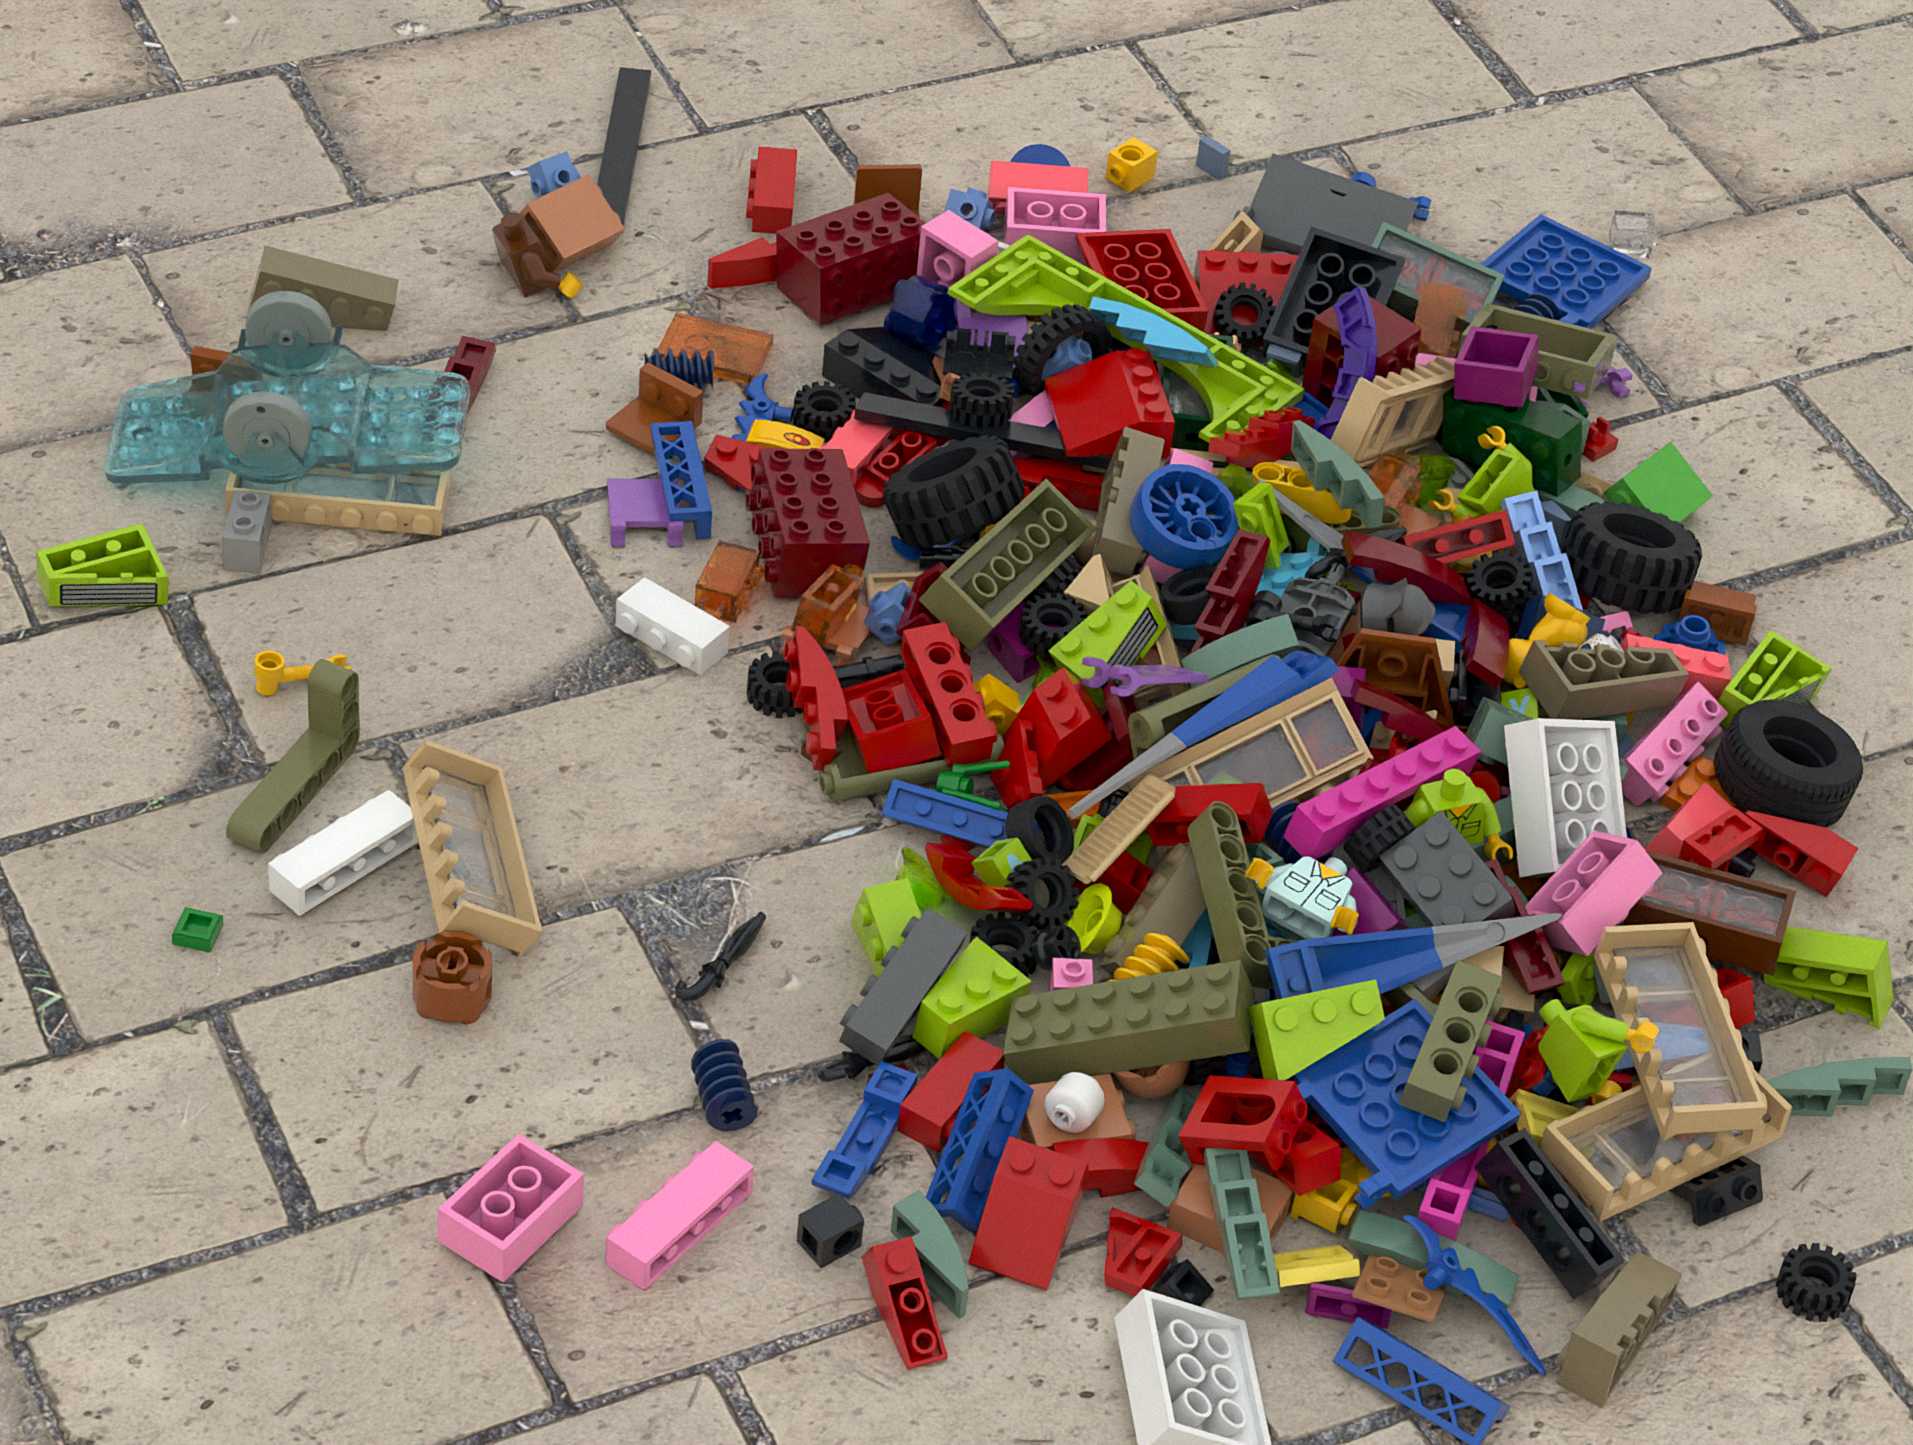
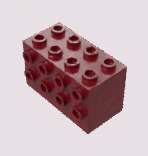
[776,193,926,325]
[745,448,870,598]

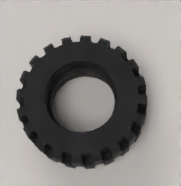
[882,435,1025,548]
[1561,501,1702,614]

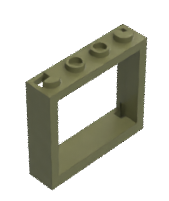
[1457,303,1618,400]

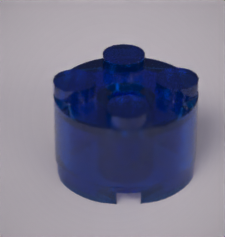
[884,275,958,353]

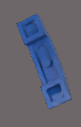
[811,1061,918,1199]

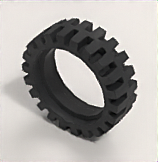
[1013,304,1112,397]

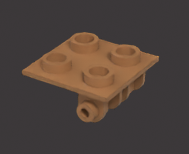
[1352,1254,1447,1323]

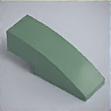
[1181,614,1299,689]
[890,1190,969,1318]

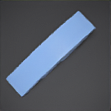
[1500,490,1583,611]

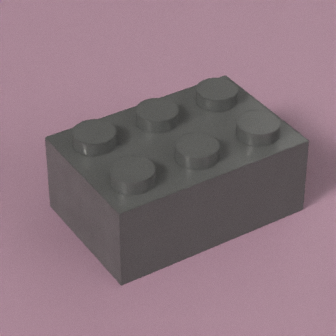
[1379,810,1516,927]

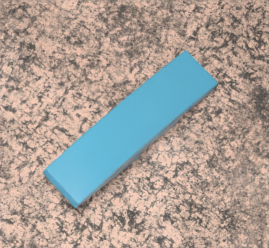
[1089,296,1218,368]

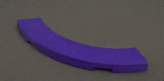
[1313,286,1377,440]

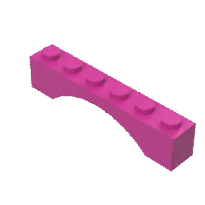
[1283,726,1481,860]
[1418,1020,1525,1242]

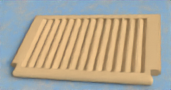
[1061,773,1176,884]

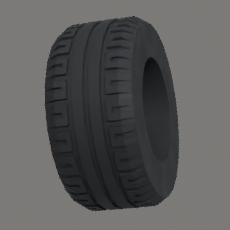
[1713,699,1863,828]

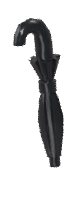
[1304,526,1407,580]
[675,912,767,1001]
[817,1035,926,1082]

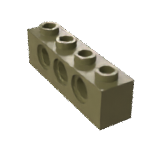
[1399,959,1505,1123]

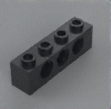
[1475,1128,1625,1299]

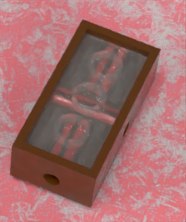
[1623,850,1796,975]

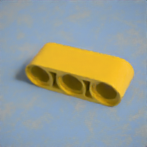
[1251,462,1352,524]

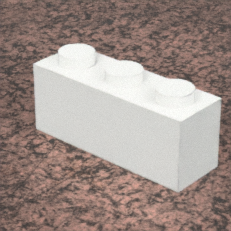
[615,577,730,676]

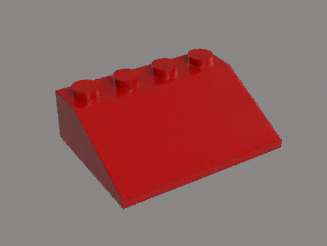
[1075,229,1209,332]
[1194,250,1299,347]
[1044,348,1175,458]

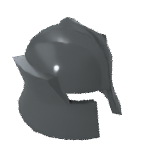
[1362,578,1435,636]

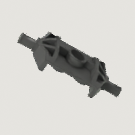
[1280,563,1357,657]

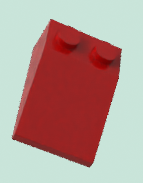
[1002,667,1113,790]
[842,669,941,774]
[968,1136,1090,1291]

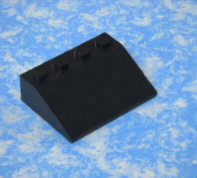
[1263,226,1406,368]
[822,326,946,407]

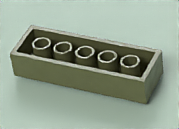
[918,479,1097,652]
[1003,960,1255,1085]

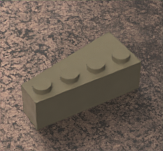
[246,246,399,331]
[1091,427,1165,577]
[1518,640,1689,720]
[1100,842,1206,977]
[1556,1251,1682,1408]

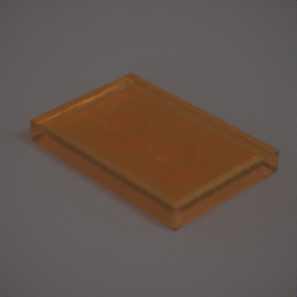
[658,312,773,384]

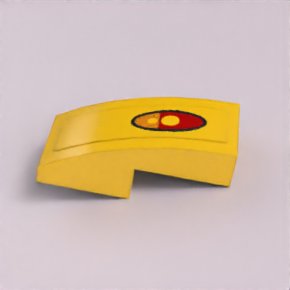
[745,419,825,449]

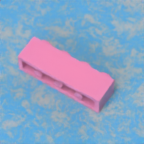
[606,1141,754,1290]

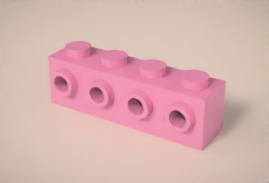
[1621,682,1728,807]

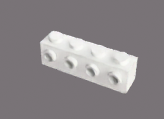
[268,790,418,916]

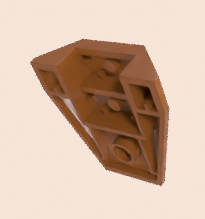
[1336,628,1455,729]

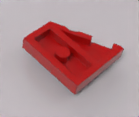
[704,434,772,491]
[989,719,1044,810]
[1104,1207,1183,1296]

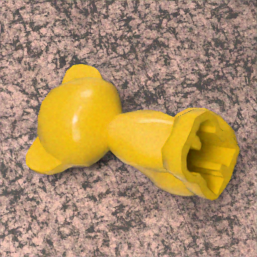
[1503,593,1591,689]

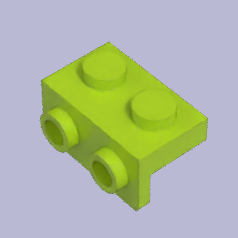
[1233,482,1290,570]

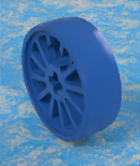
[1129,464,1239,570]

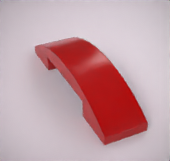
[925,842,1033,913]

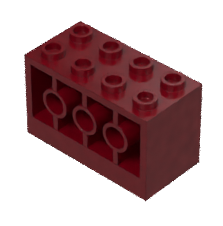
[1302,296,1422,433]

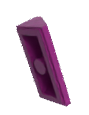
[1305,1282,1392,1329]

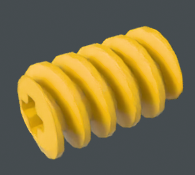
[1106,933,1190,982]

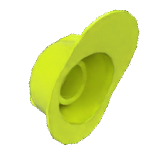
[1062,883,1122,954]

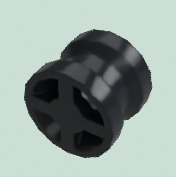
[1032,925,1081,971]

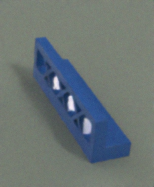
[650,421,712,539]
[881,779,1042,849]
[926,1068,1034,1232]
[1333,1317,1511,1445]

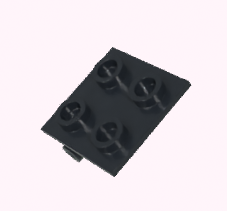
[943,327,1016,381]

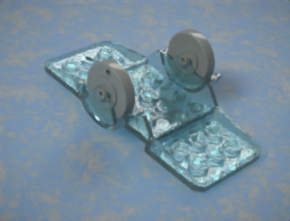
[104,291,470,485]

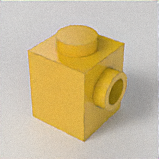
[973,673,1022,735]

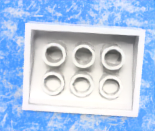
[1504,718,1627,878]
[1114,1289,1271,1445]

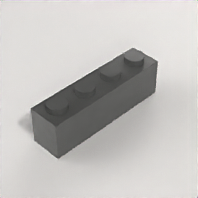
[839,907,968,1066]

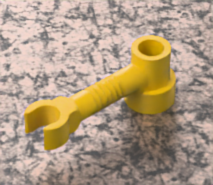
[253,650,352,696]

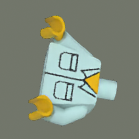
[1244,857,1359,939]

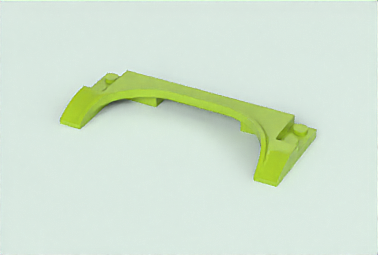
[947,234,1304,443]

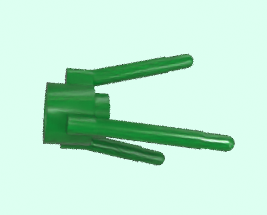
[936,761,1010,813]

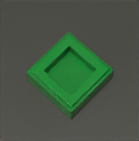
[172,907,224,952]

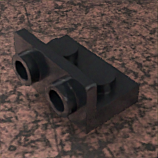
[1448,649,1500,726]
[1669,1156,1763,1226]

